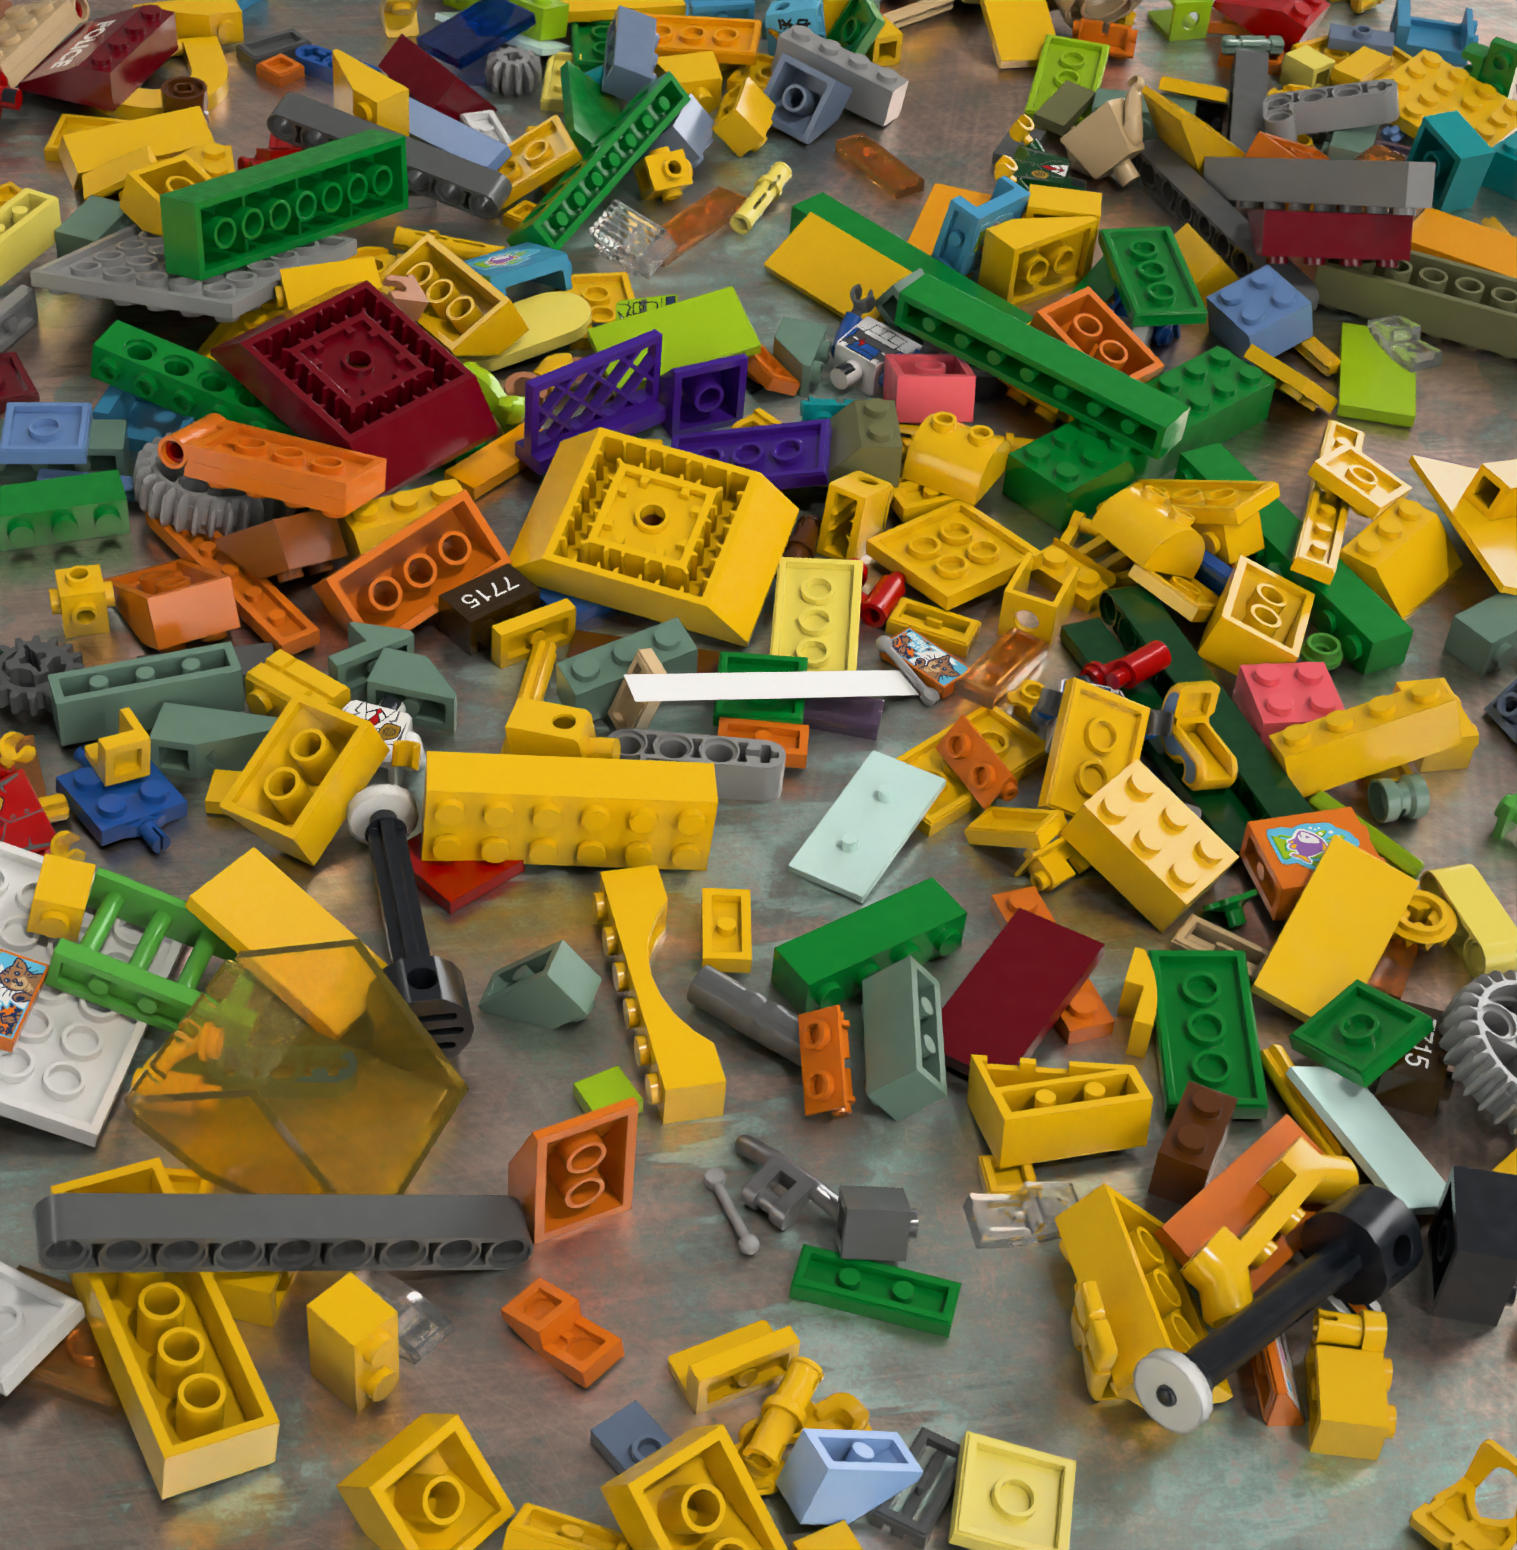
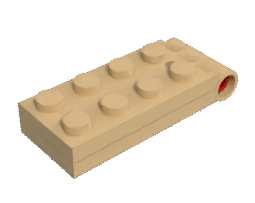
[0,0,90,88]

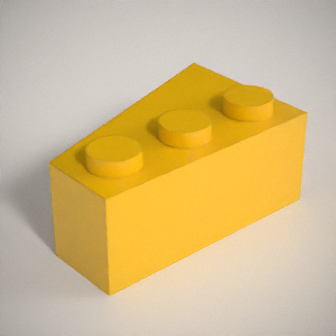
[966,1054,1153,1168]

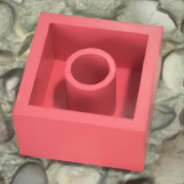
[883,354,976,426]
[1231,662,1345,754]

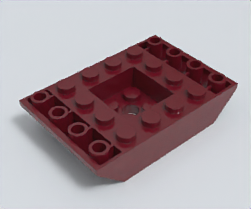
[210,280,498,500]

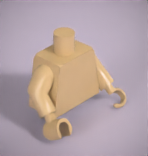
[1060,75,1145,188]

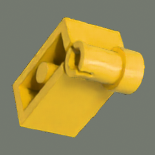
[1304,1308,1397,1461]

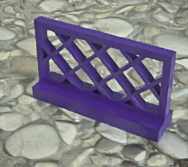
[515,329,667,475]

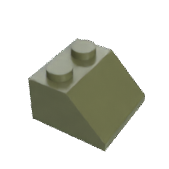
[817,398,903,487]

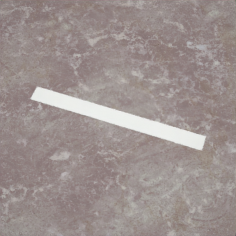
[624,670,920,702]

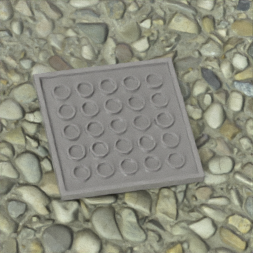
[30,223,357,323]

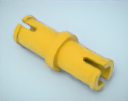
[743,1356,824,1473]

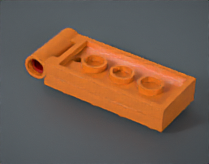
[157,413,387,518]

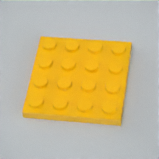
[1384,49,1517,148]

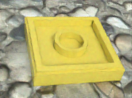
[948,1431,1077,1550]

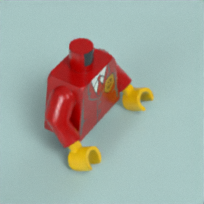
[0,731,86,862]

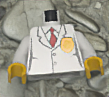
[342,696,426,788]

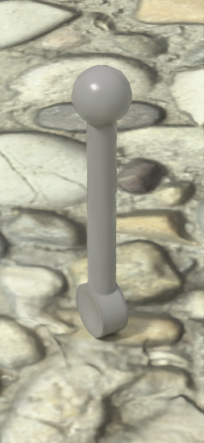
[876,636,940,706]
[704,1168,760,1255]

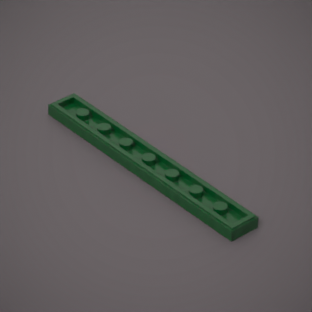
[1059,617,1256,862]

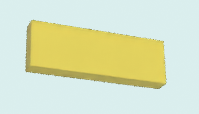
[540,52,582,112]

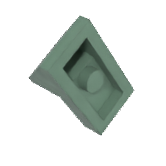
[328,622,415,695]

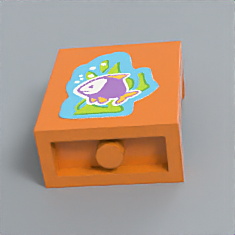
[1239,806,1386,921]

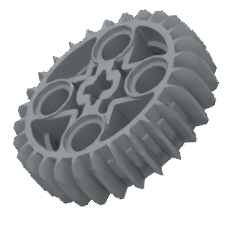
[132,432,288,539]
[1438,970,1517,1135]

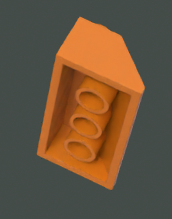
[312,489,512,633]

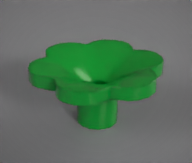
[1202,889,1258,928]

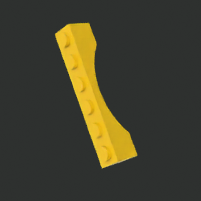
[592,865,726,1125]

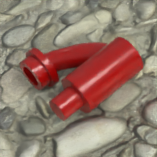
[848,558,906,628]
[1079,640,1171,690]

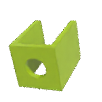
[1147,0,1213,42]

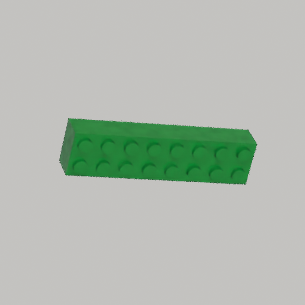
[160,129,409,281]
[1002,345,1276,532]

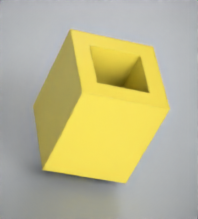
[1279,45,1335,88]

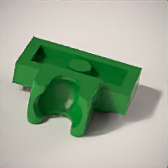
[1461,37,1517,100]

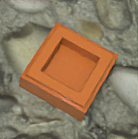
[256,53,305,88]

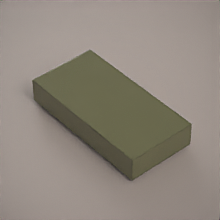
[1033,80,1096,136]

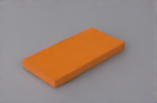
[1154,1114,1325,1293]

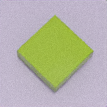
[572,1065,643,1113]

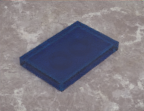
[416,0,536,70]

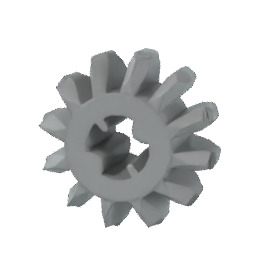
[485,46,542,97]

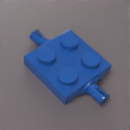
[55,745,187,853]

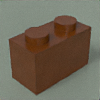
[1148,1081,1238,1206]

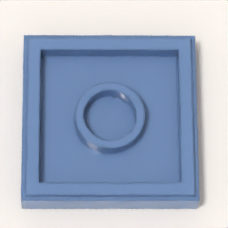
[0,402,93,464]

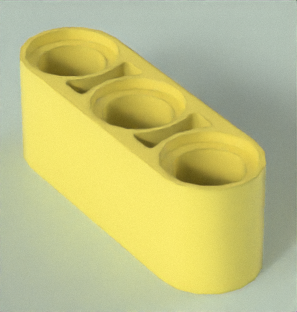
[1420,863,1517,978]

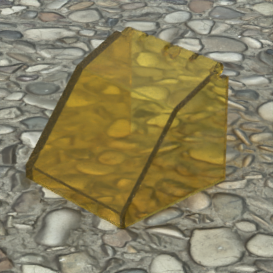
[124,939,469,1195]

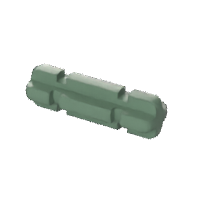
[1220,35,1284,55]

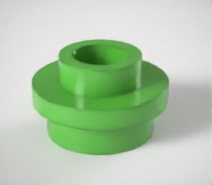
[1299,633,1343,670]

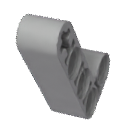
[1263,79,1400,142]
[608,728,786,802]

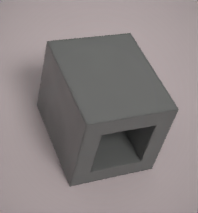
[834,1185,918,1261]

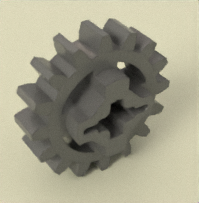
[0,635,85,716]

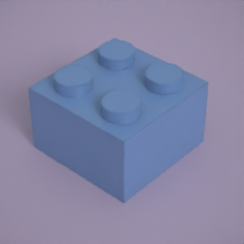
[1206,264,1313,366]

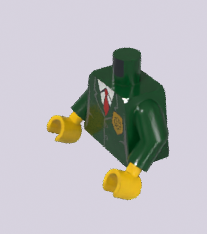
[994,114,1087,210]

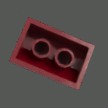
[378,34,498,122]

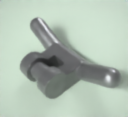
[735,1134,838,1230]

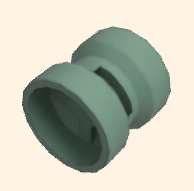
[1367,774,1430,824]

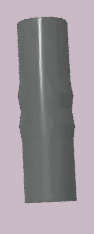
[687,965,802,1067]

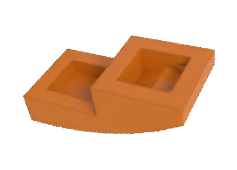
[500,1277,625,1389]

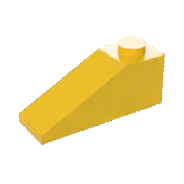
[132,0,244,45]

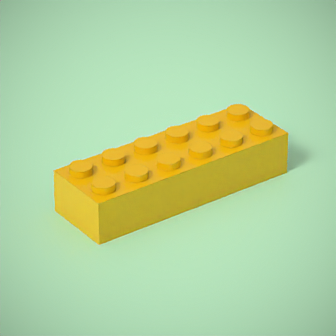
[421,751,718,871]
[50,1157,280,1500]

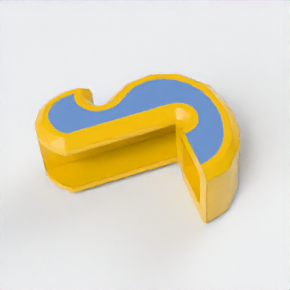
[1161,680,1238,791]

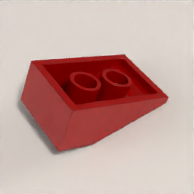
[1212,0,1331,55]

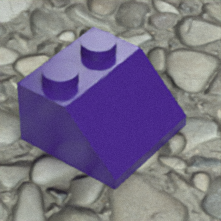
[658,353,748,439]

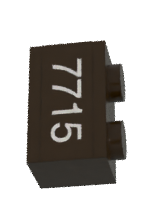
[439,563,540,656]
[1374,999,1454,1119]

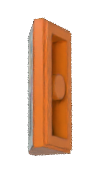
[1250,1332,1306,1427]

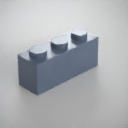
[601,5,660,101]

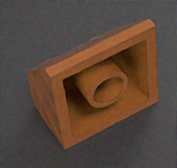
[215,510,348,583]

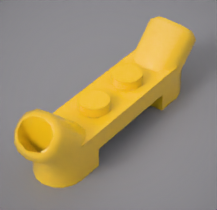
[1179,1136,1359,1329]

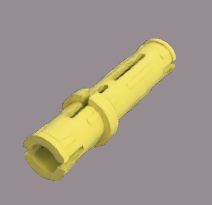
[730,162,792,234]

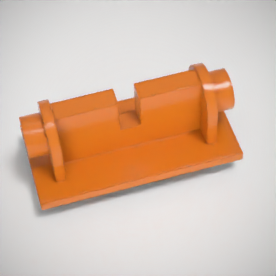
[1072,18,1138,59]
[935,714,1019,809]
[798,1005,856,1116]

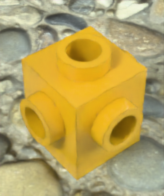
[633,147,693,202]
[48,564,115,638]

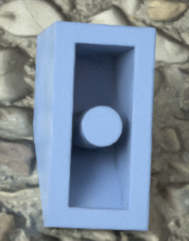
[775,1428,924,1525]

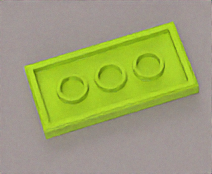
[1024,34,1110,130]
[587,286,761,397]
[1336,322,1416,428]

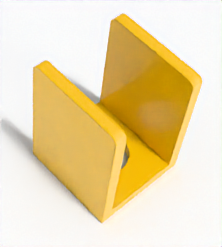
[997,551,1080,651]

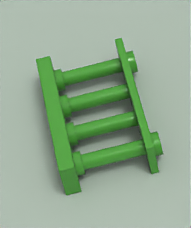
[45,867,260,1049]

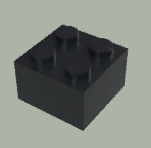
[1428,1165,1517,1327]

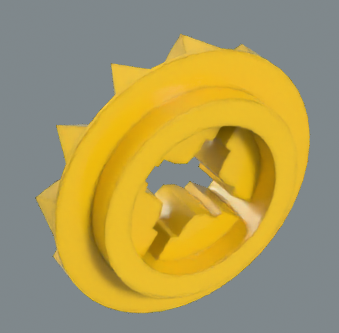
[1391,889,1457,951]

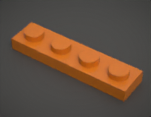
[989,886,1115,1045]

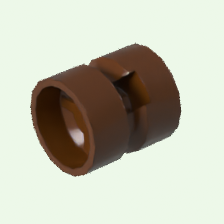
[161,76,210,129]

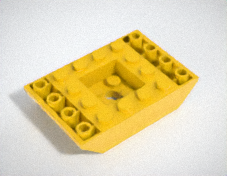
[509,427,799,647]

